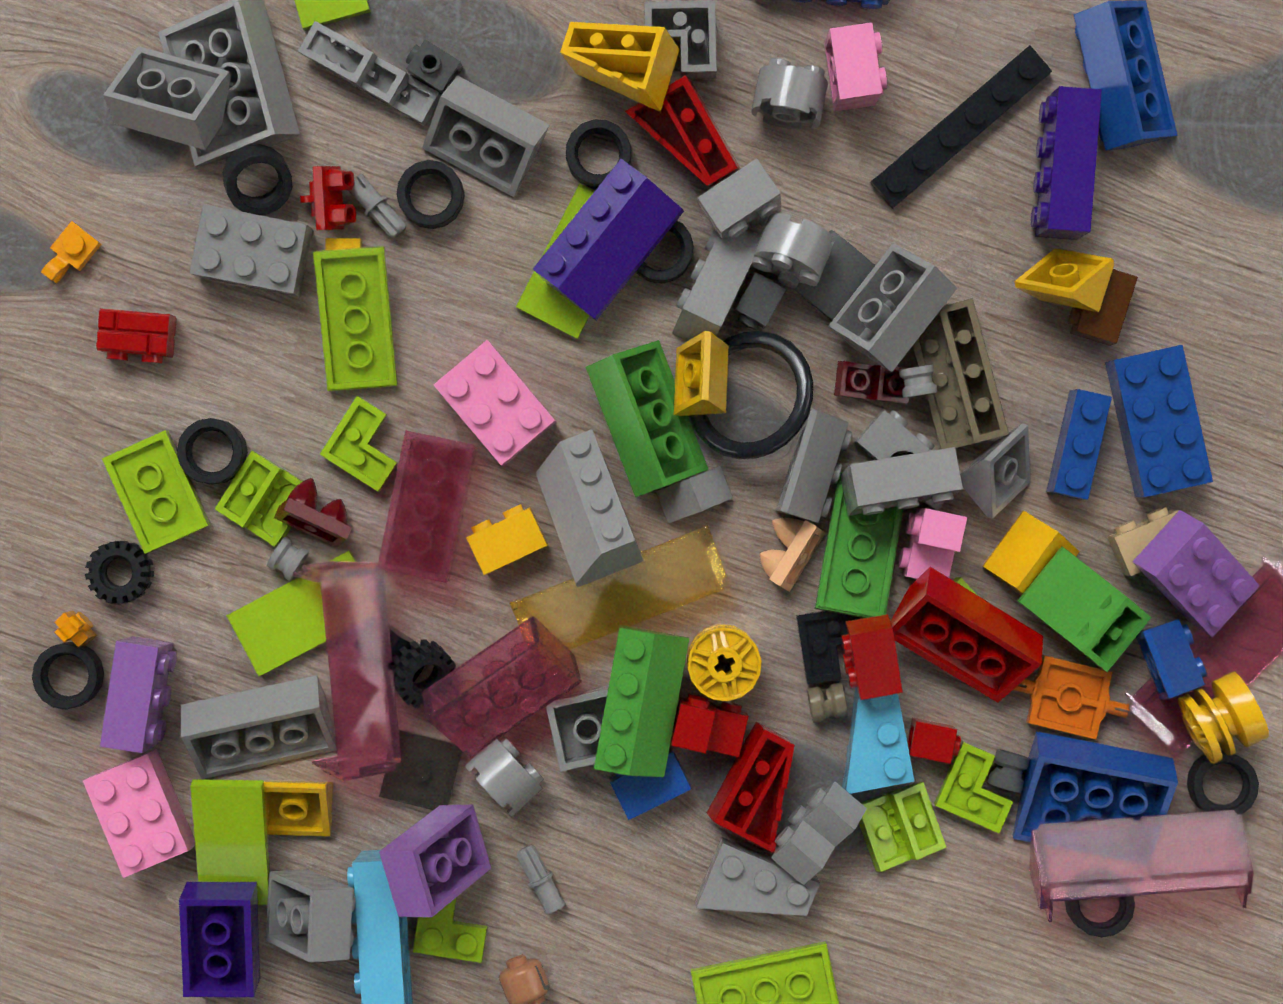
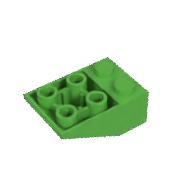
[1017,546,1152,672]

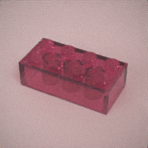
[377,430,478,583]
[422,616,582,757]

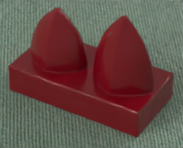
[274,478,352,547]

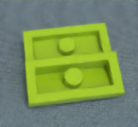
[215,450,303,547]
[859,782,947,872]

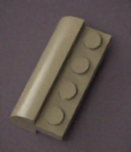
[913,298,1009,449]

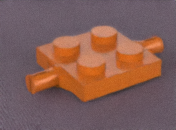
[1012,655,1130,740]

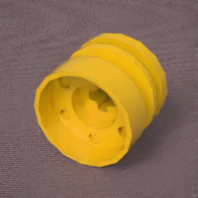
[686,624,762,701]
[1178,671,1269,764]

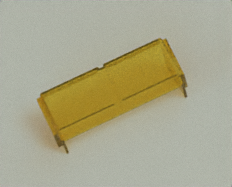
[509,525,727,660]

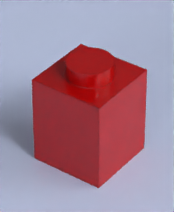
[907,717,961,764]

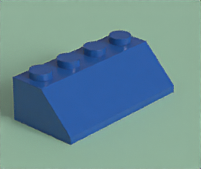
[1073,0,1178,151]

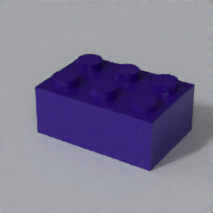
[179,882,260,997]

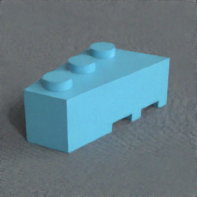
[842,688,915,794]

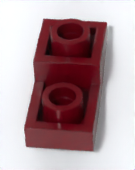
[834,361,909,404]

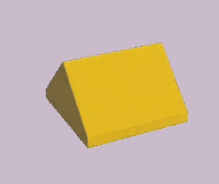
[1014,248,1114,312]
[674,331,729,416]
[982,511,1080,595]
[264,780,333,836]

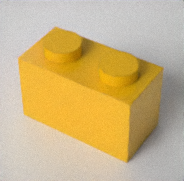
[466,504,549,575]

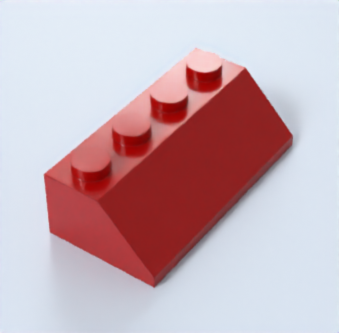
[891,566,1043,703]

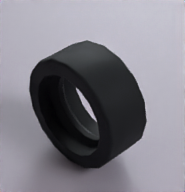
[566,119,632,188]
[222,144,293,215]
[396,160,465,229]
[636,220,694,284]
[177,418,248,485]
[32,642,104,710]
[1187,750,1259,819]
[1064,867,1135,938]

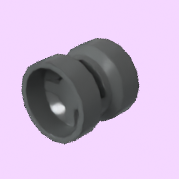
[988,749,1031,793]

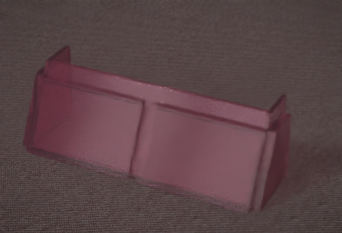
[1125,556,1283,758]
[293,561,402,781]
[1029,810,1254,922]

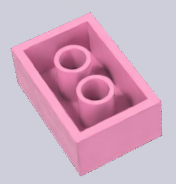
[433,340,557,466]
[83,749,195,878]

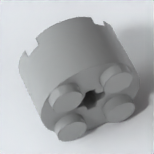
[751,58,828,130]
[752,213,834,288]
[465,737,544,817]

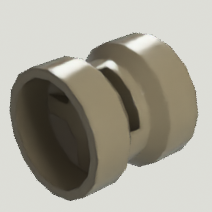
[807,683,848,723]

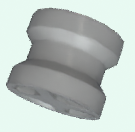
[898,364,937,398]
[267,537,309,581]

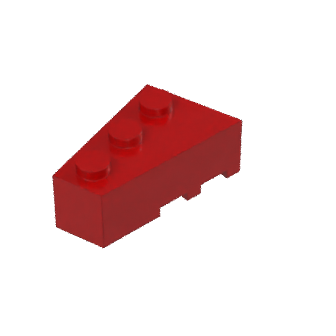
[625,75,741,188]
[706,722,795,853]

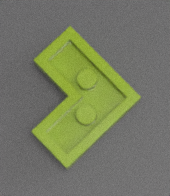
[320,396,398,492]
[934,741,1013,834]
[413,897,487,963]

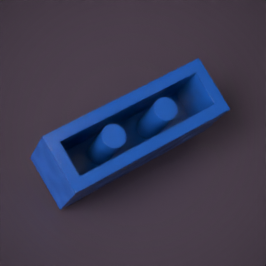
[1046,389,1112,500]

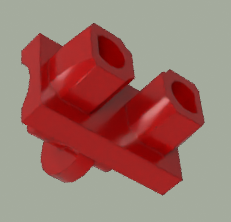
[300,166,356,230]

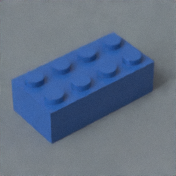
[1105,344,1213,497]

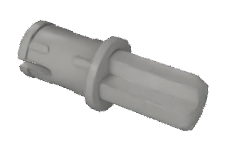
[347,174,406,238]
[517,845,566,914]

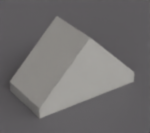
[656,466,733,524]

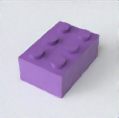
[1132,510,1260,637]
[100,636,177,753]
[379,804,491,917]

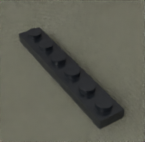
[870,45,1052,209]

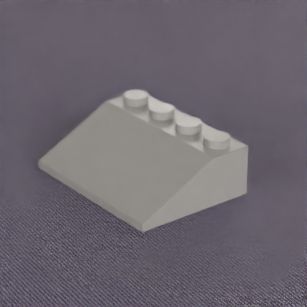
[158,0,300,166]

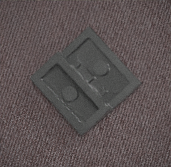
[792,230,875,322]

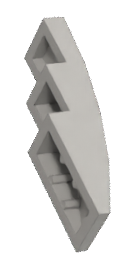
[298,21,441,126]

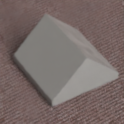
[960,424,1030,519]

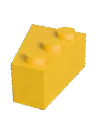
[560,22,679,112]

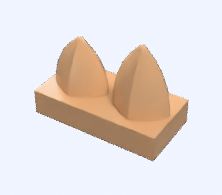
[760,518,826,592]

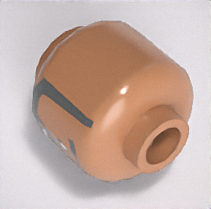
[499,954,550,1004]

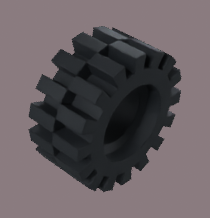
[85,541,154,604]
[388,639,457,708]

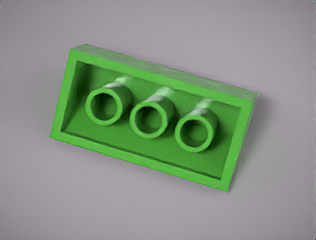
[585,340,708,498]
[594,625,689,777]

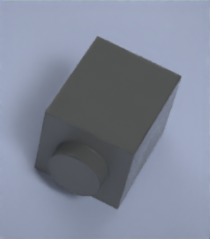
[734,273,786,330]

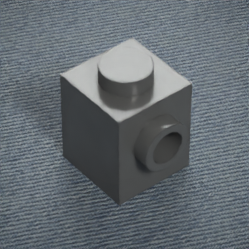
[406,39,463,95]

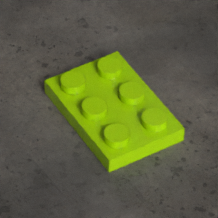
[102,430,211,554]

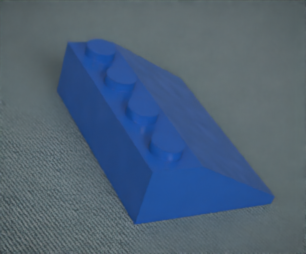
[1012,731,1178,865]

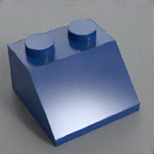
[1136,619,1207,700]

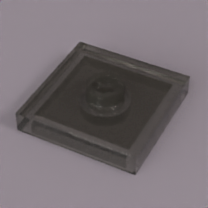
[379,728,464,810]

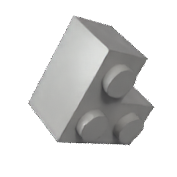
[644,0,717,80]
[697,159,781,240]
[771,781,867,885]

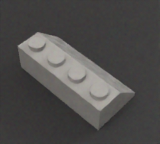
[536,429,644,587]
[181,675,337,779]

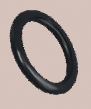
[690,331,813,459]

